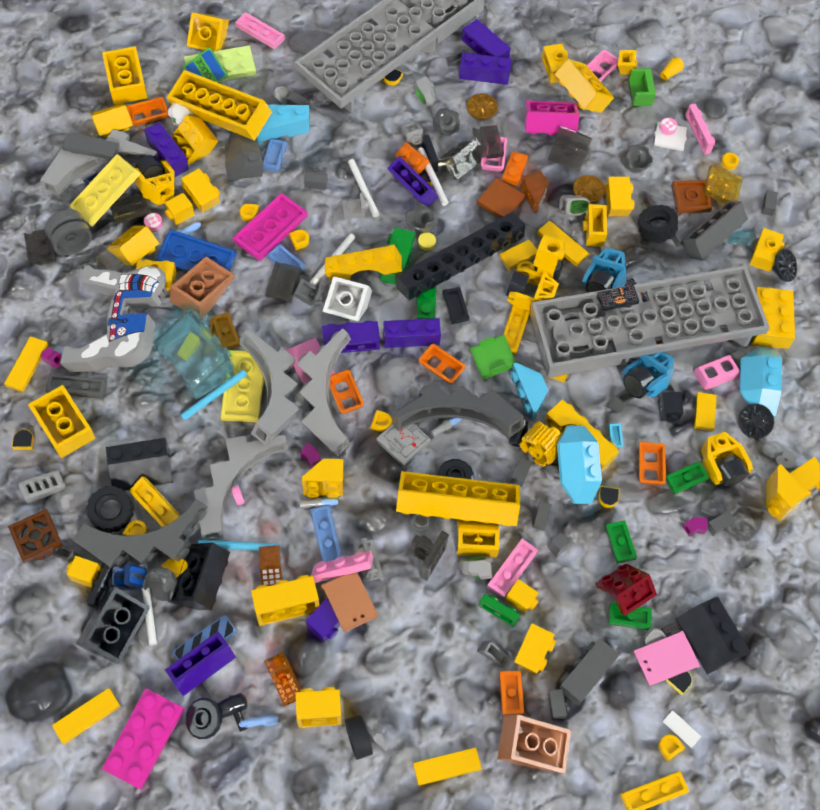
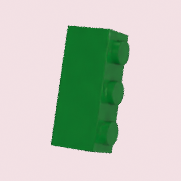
[378,227,415,285]

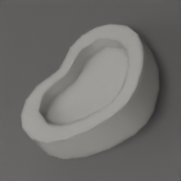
[274,86,290,105]
[775,450,796,470]
[644,627,666,646]

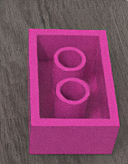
[524,100,579,136]

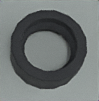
[344,715,373,760]

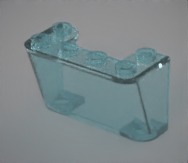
[154,309,234,400]

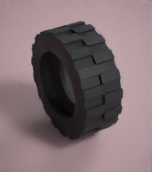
[638,204,678,242]
[86,486,134,533]

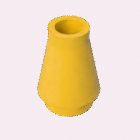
[660,57,684,81]

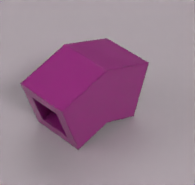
[40,347,62,368]
[300,443,321,468]
[682,517,708,537]

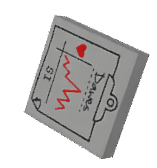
[376,423,431,467]

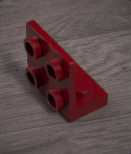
[595,564,657,616]

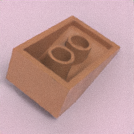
[170,257,235,320]
[497,715,571,774]

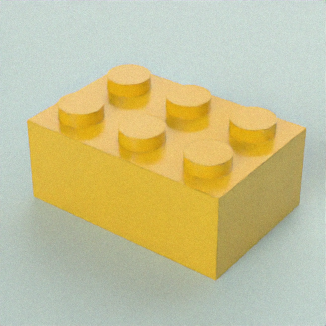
[102,46,148,105]
[555,59,614,113]
[752,287,795,349]
[28,385,96,458]
[251,575,319,626]

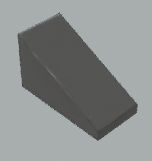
[446,49,467,67]
[609,389,635,413]
[52,545,83,564]
[477,641,509,667]

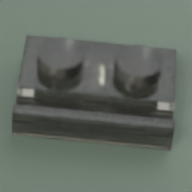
[472,125,504,160]
[110,193,151,224]
[24,229,57,267]
[265,261,302,303]

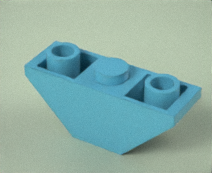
[510,363,548,421]

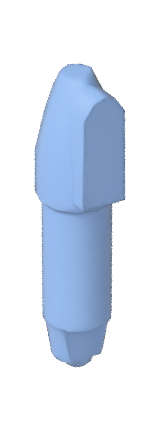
[177,222,201,235]
[239,714,279,728]

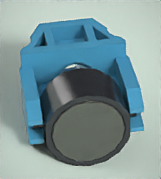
[582,248,627,293]
[622,352,674,399]

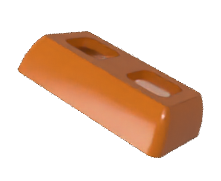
[126,97,168,127]
[419,344,466,385]
[330,370,364,414]
[639,442,666,485]

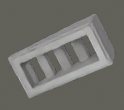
[18,470,66,505]

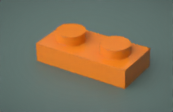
[395,142,430,174]
[502,151,528,186]
[499,671,524,716]

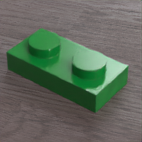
[417,287,437,319]
[666,461,709,495]
[605,520,637,564]
[479,594,520,627]
[608,603,652,630]

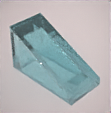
[728,229,754,245]

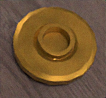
[467,93,498,120]
[573,175,606,203]

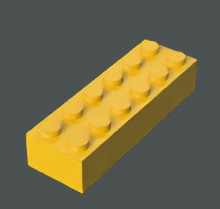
[166,70,272,141]
[396,471,520,526]

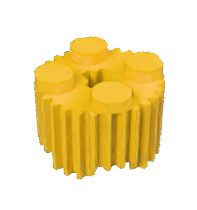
[519,421,561,467]

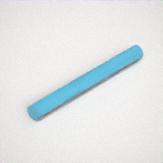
[180,370,247,420]
[198,539,280,552]

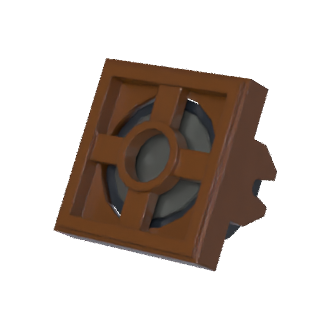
[8,509,63,563]

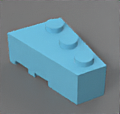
[257,104,310,144]

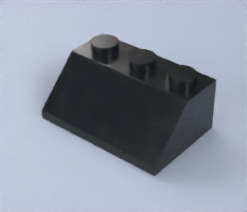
[106,437,173,491]
[168,542,230,611]
[76,587,150,664]
[675,596,750,675]

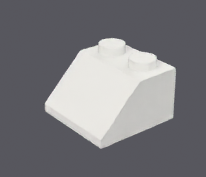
[323,277,372,322]

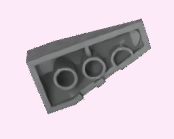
[225,132,263,180]

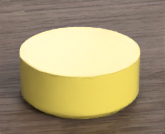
[418,233,436,251]

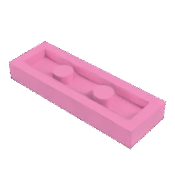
[235,12,285,49]
[685,104,715,155]
[487,539,539,599]
[311,550,374,583]

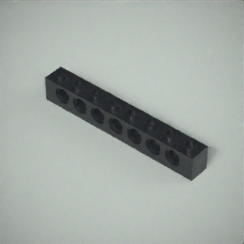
[396,212,525,301]

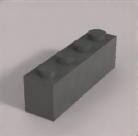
[682,201,748,260]

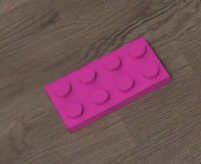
[233,193,308,261]
[102,688,185,790]

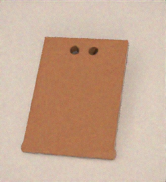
[321,572,378,632]

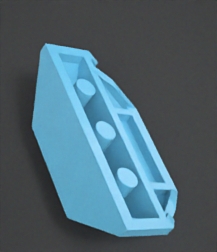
[739,348,782,418]
[557,426,602,504]

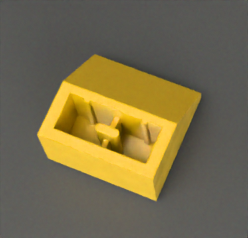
[171,115,218,165]
[302,459,344,498]
[457,519,499,558]

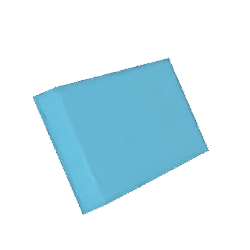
[606,423,623,448]

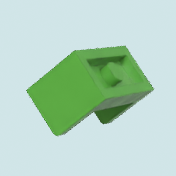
[628,68,656,106]

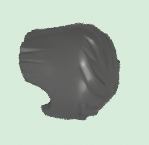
[433,108,460,137]
[624,144,653,173]
[405,204,439,233]
[143,567,177,601]

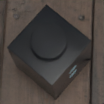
[658,392,684,423]

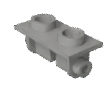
[354,538,383,582]

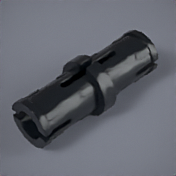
[84,564,113,608]

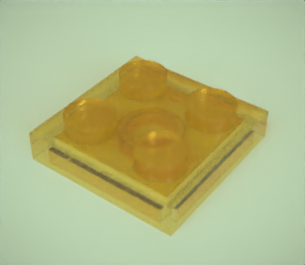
[703,164,743,203]

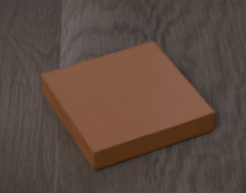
[477,178,525,218]
[671,180,712,213]

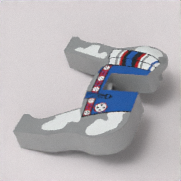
[60,266,166,372]

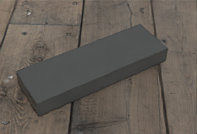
[62,133,120,160]
[45,374,107,399]

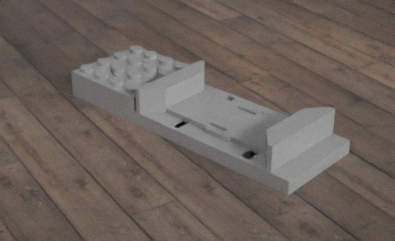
[295,0,485,113]
[530,265,770,378]

